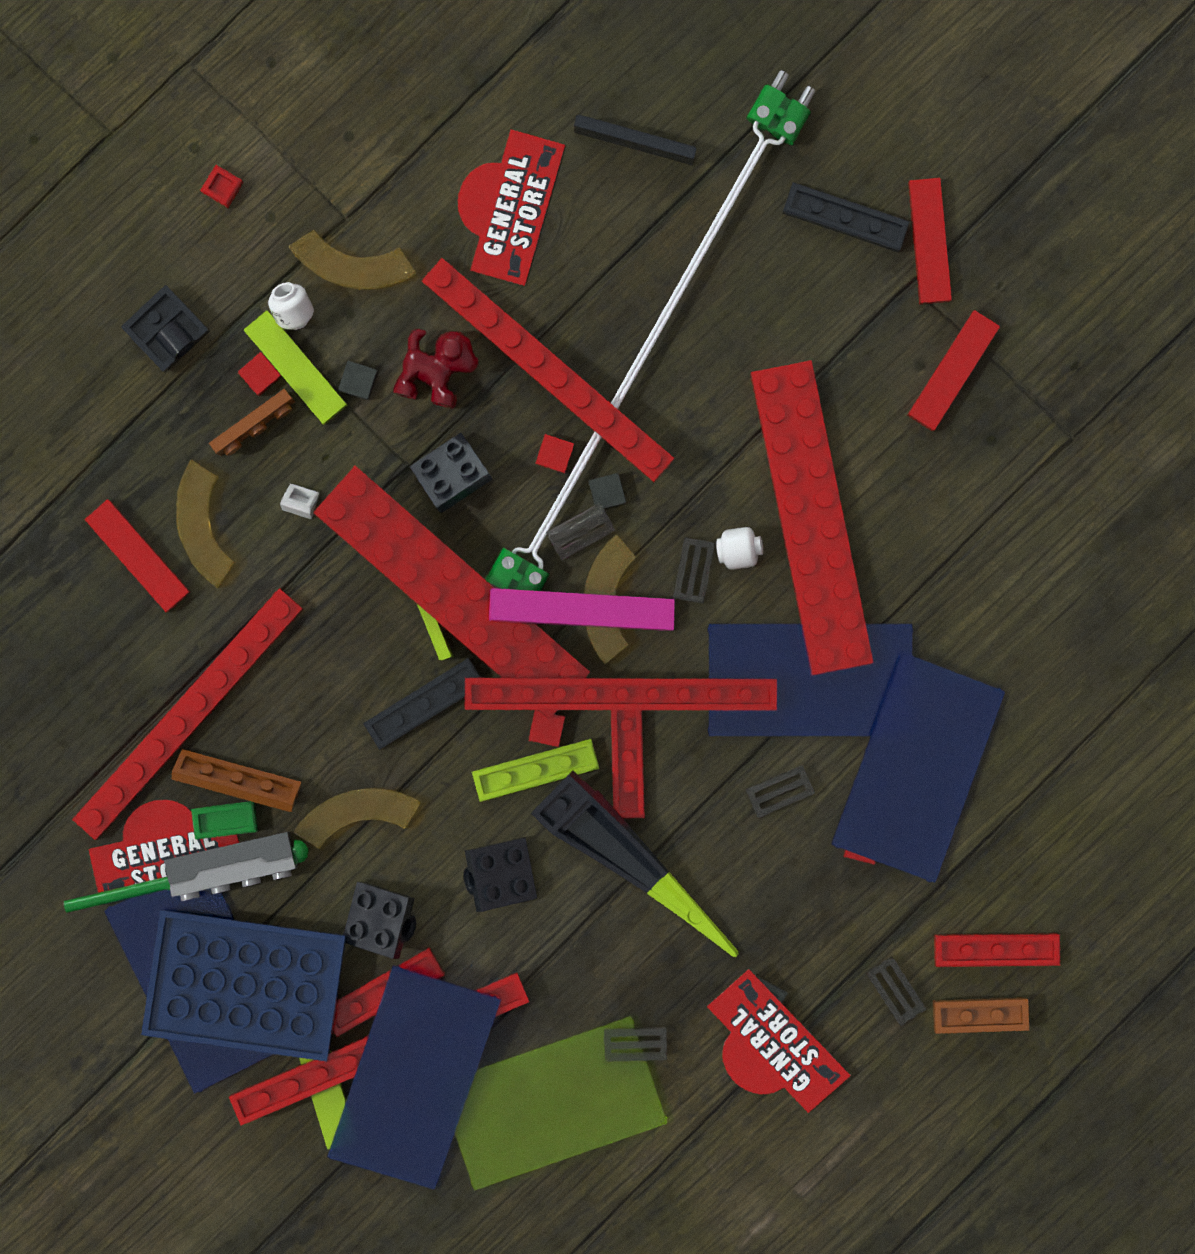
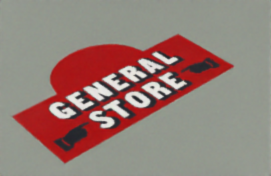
[458,129,565,286]
[88,800,239,899]
[707,969,851,1113]

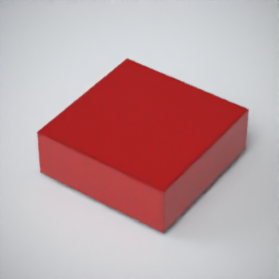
[200,165,244,208]
[238,352,282,396]
[535,434,574,474]
[528,710,565,747]

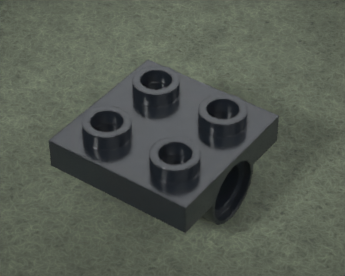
[121,285,210,373]
[410,433,492,513]
[463,837,537,912]
[343,881,417,959]

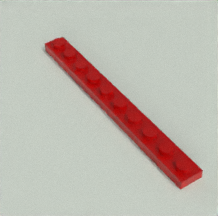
[422,258,675,483]
[72,588,303,840]
[464,678,777,710]
[229,972,529,1126]

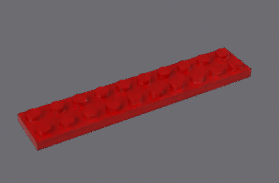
[750,360,874,675]
[313,466,590,719]

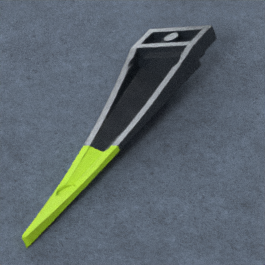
[531,770,739,957]

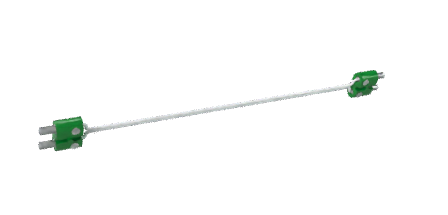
[485,71,815,591]

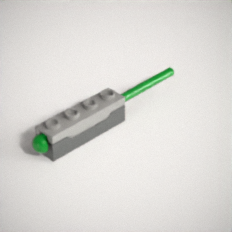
[64,832,309,913]

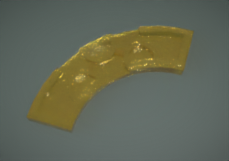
[288,230,417,290]
[176,460,236,588]
[584,534,636,664]
[293,788,422,849]

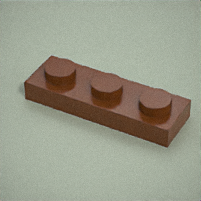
[209,388,295,456]
[933,998,1029,1034]

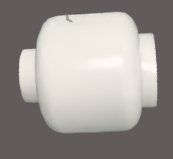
[268,282,314,330]
[717,527,763,569]

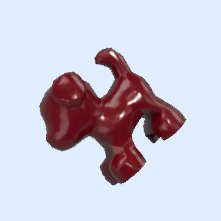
[393,328,479,409]

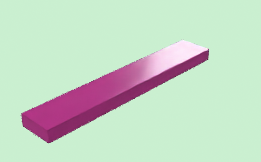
[489,588,675,631]

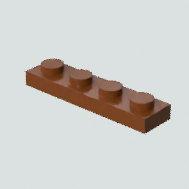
[171,749,301,812]

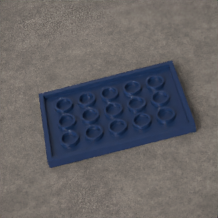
[141,910,347,1061]

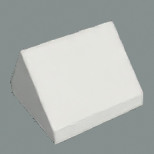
[280,484,319,519]

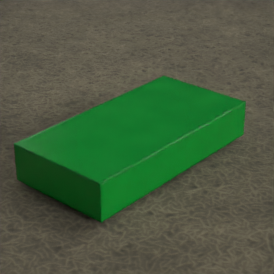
[191,801,258,840]

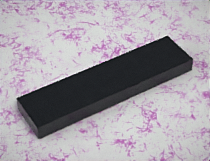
[574,115,697,165]
[782,182,910,253]
[363,658,481,750]

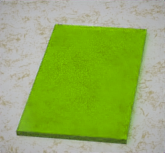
[438,1016,667,1191]

